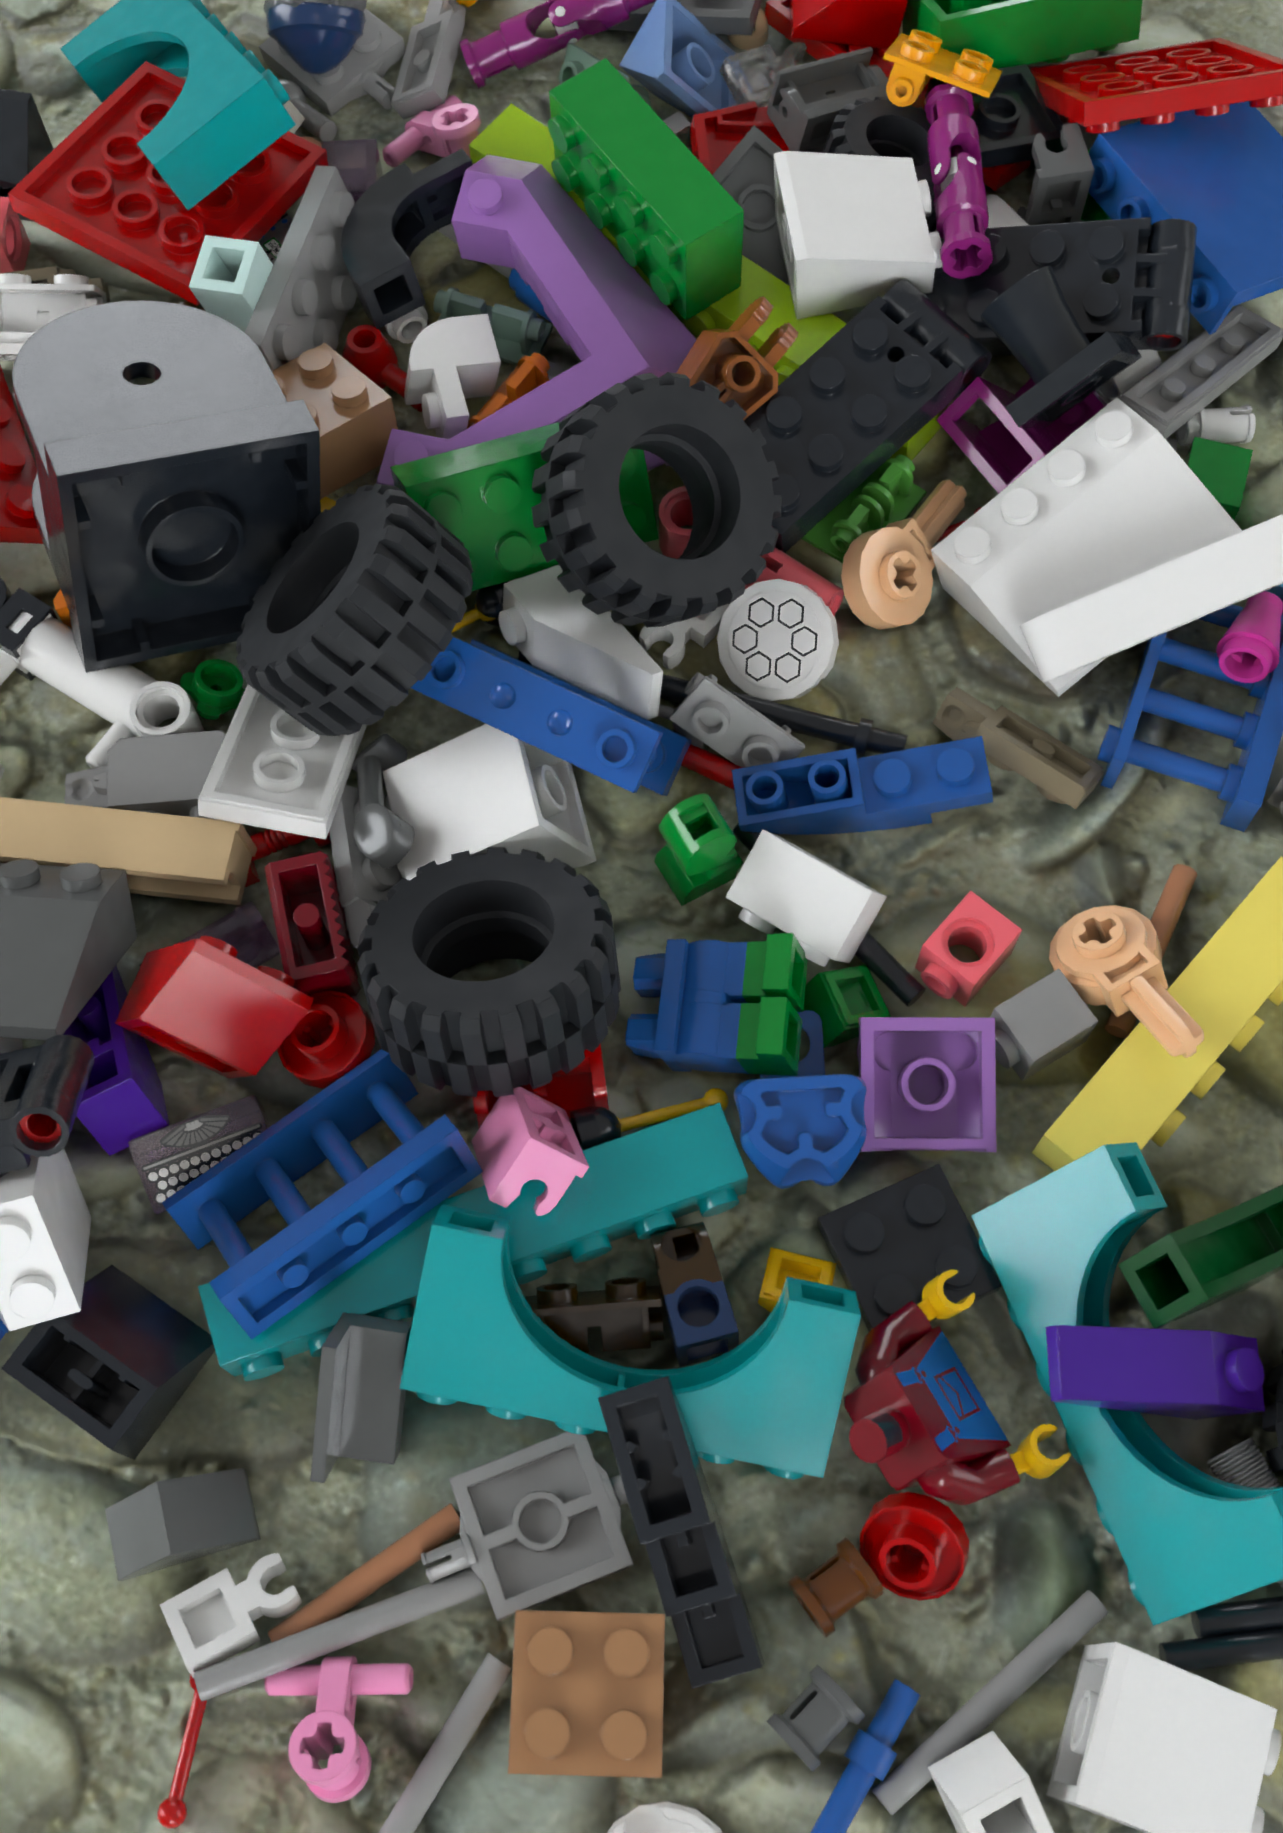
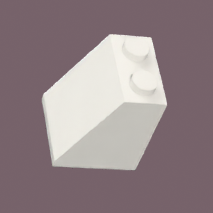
[774,151,942,319]
[383,724,597,881]
[0,1148,92,1331]
[1047,1642,1281,1833]

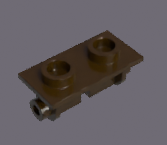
[525,1277,664,1353]

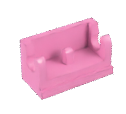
[472,1087,589,1216]

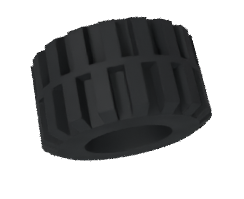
[822,96,937,232]

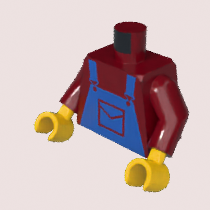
[844,1270,1070,1505]

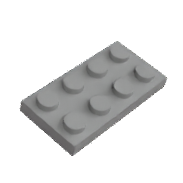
[244,166,356,371]

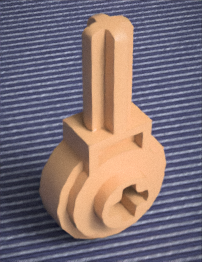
[841,480,967,630]
[1049,905,1204,1058]

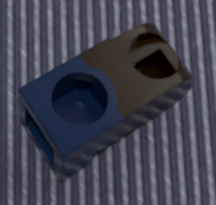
[650,1222,739,1367]

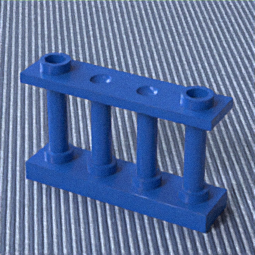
[1097,604,1283,832]
[411,636,692,796]
[162,1049,483,1339]

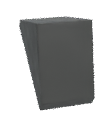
[105,1468,261,1581]

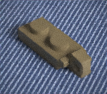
[933,687,1105,809]

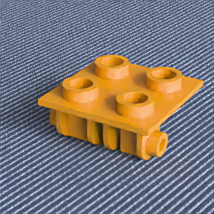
[883,30,1002,107]

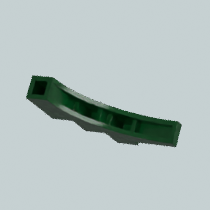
[1118,1184,1283,1329]

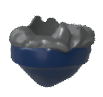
[264,0,367,75]

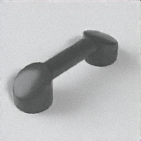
[351,734,415,869]

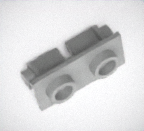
[669,672,806,768]

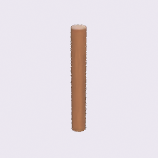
[1105,864,1197,1039]
[268,1503,460,1642]

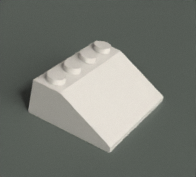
[931,397,1242,697]

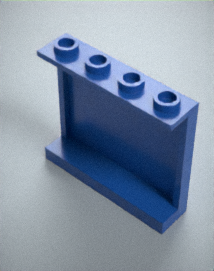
[1089,101,1283,335]

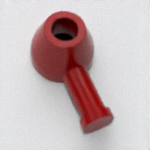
[342,325,422,412]

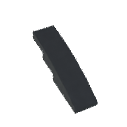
[598,1376,765,1689]

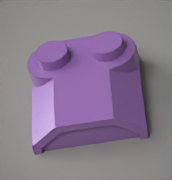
[856,1017,996,1152]

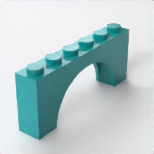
[60,0,296,210]
[971,1142,1283,1626]
[399,1204,861,1479]

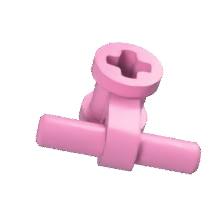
[382,95,481,167]
[264,1656,414,1803]

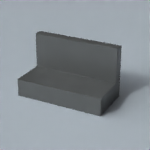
[310,1312,412,1483]

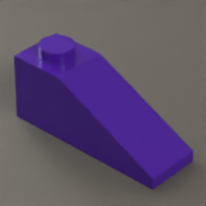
[63,965,170,1156]
[1046,1325,1265,1420]

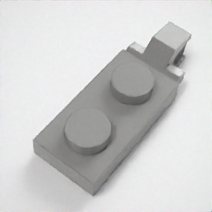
[391,0,466,119]

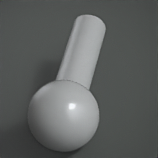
[279,79,337,142]

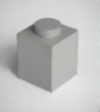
[990,969,1098,1081]

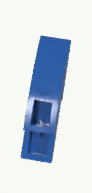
[732,736,993,835]

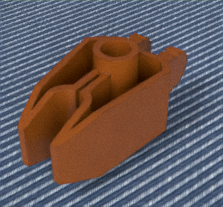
[676,296,798,420]

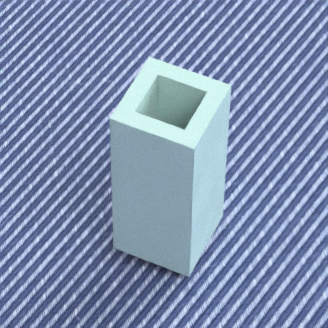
[189,235,273,332]

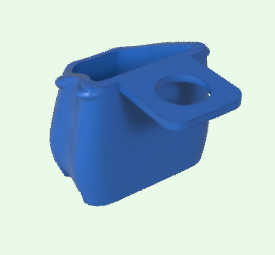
[734,1010,867,1189]

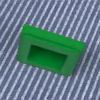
[803,965,891,1048]

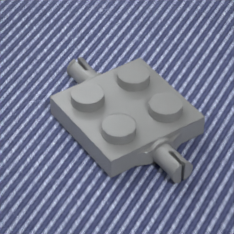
[259,8,406,117]
[420,1432,634,1621]

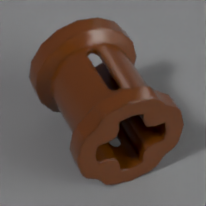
[787,1537,884,1638]

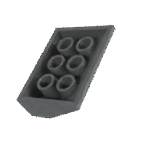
[0,859,138,1040]

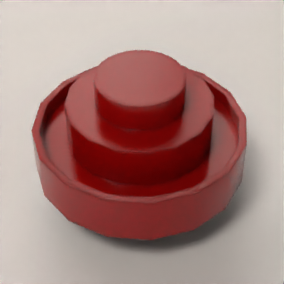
[277,991,375,1089]
[859,1492,969,1601]

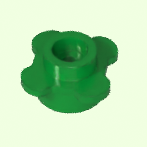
[179,659,245,720]

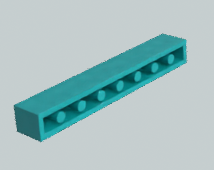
[198,1102,749,1381]

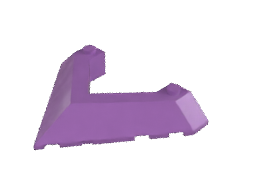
[376,155,697,486]

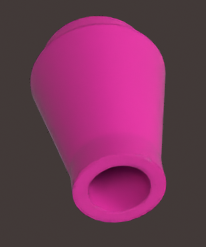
[1216,591,1283,683]

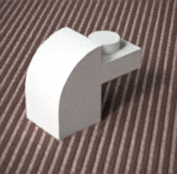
[404,314,501,439]

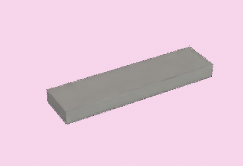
[1118,305,1283,439]

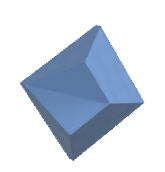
[619,0,737,118]

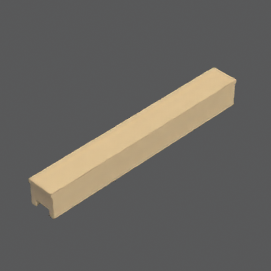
[0,797,257,905]

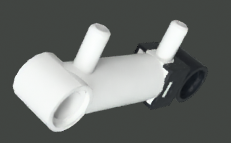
[0,578,204,768]

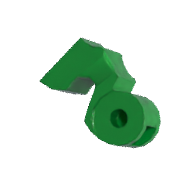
[654,793,744,906]

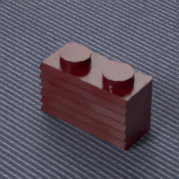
[264,851,361,997]

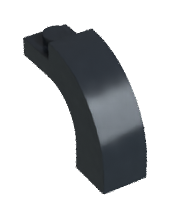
[341,149,473,329]

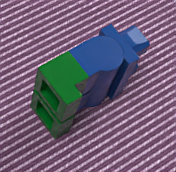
[625,933,808,1076]

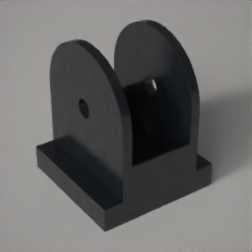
[12,300,321,673]

